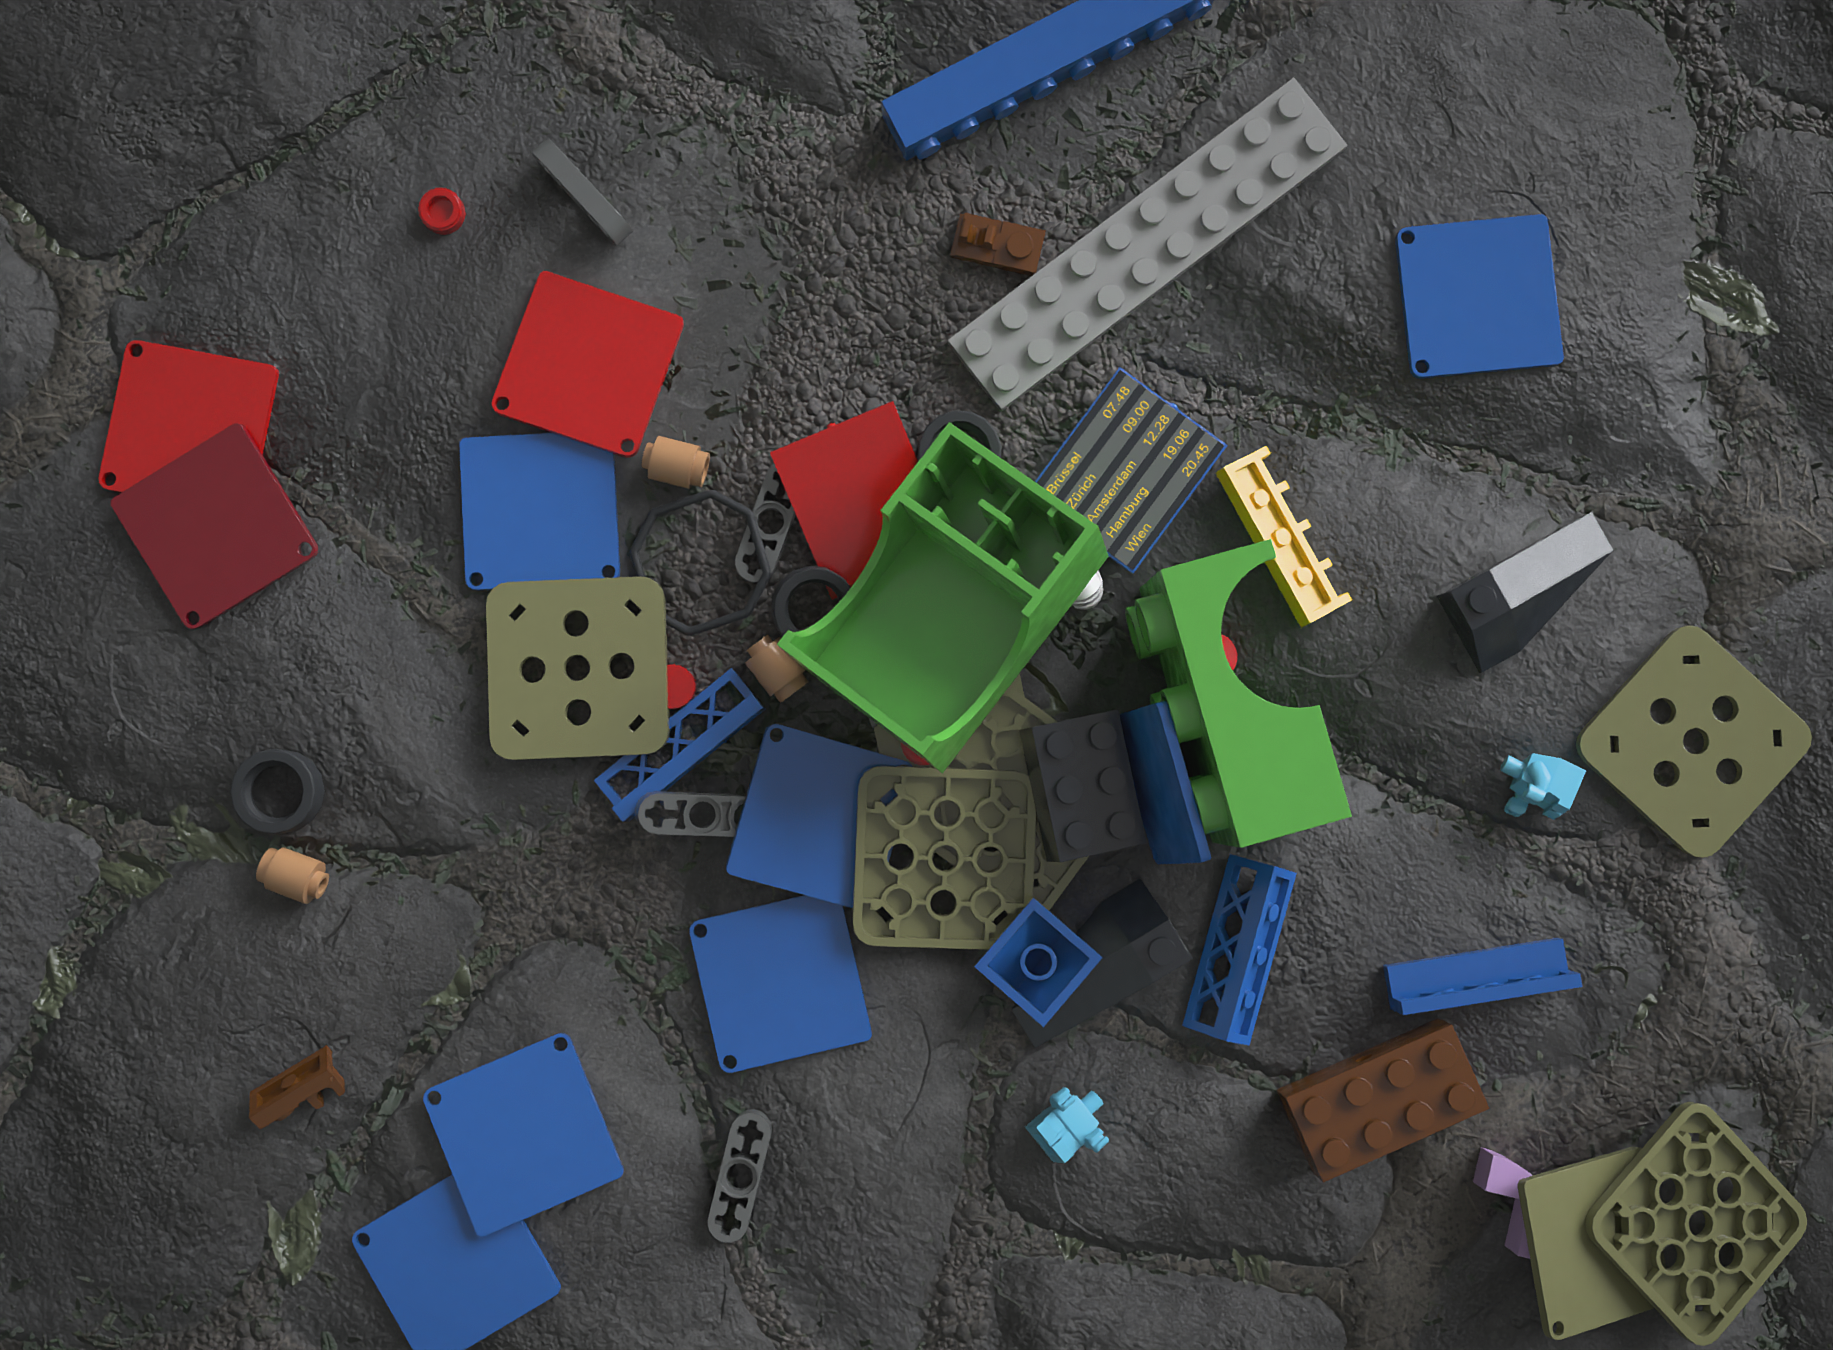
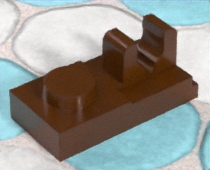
[950,213,1046,276]
[249,1045,345,1130]

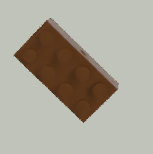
[1276,1018,1490,1183]

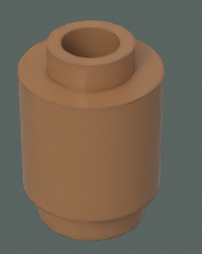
[642,436,710,489]
[745,635,809,703]
[256,847,329,904]

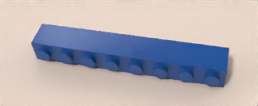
[881,0,1214,161]

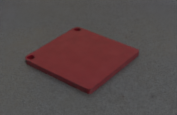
[111,423,318,629]

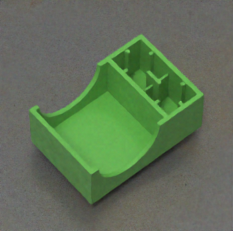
[777,422,1109,774]
[1125,539,1352,848]

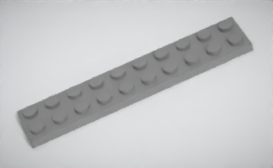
[948,77,1348,412]

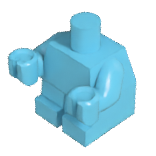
[1500,753,1586,820]
[1025,1087,1109,1163]

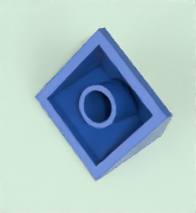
[974,898,1103,1027]

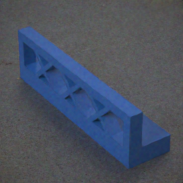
[594,668,766,822]
[1182,854,1297,1045]
[1383,938,1583,1015]

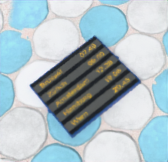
[1035,367,1228,574]

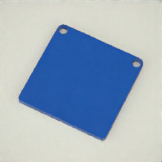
[1395,214,1564,379]
[459,433,620,591]
[1119,701,1211,864]
[726,724,913,908]
[690,895,872,1073]
[423,1033,624,1237]
[352,1174,561,1350]

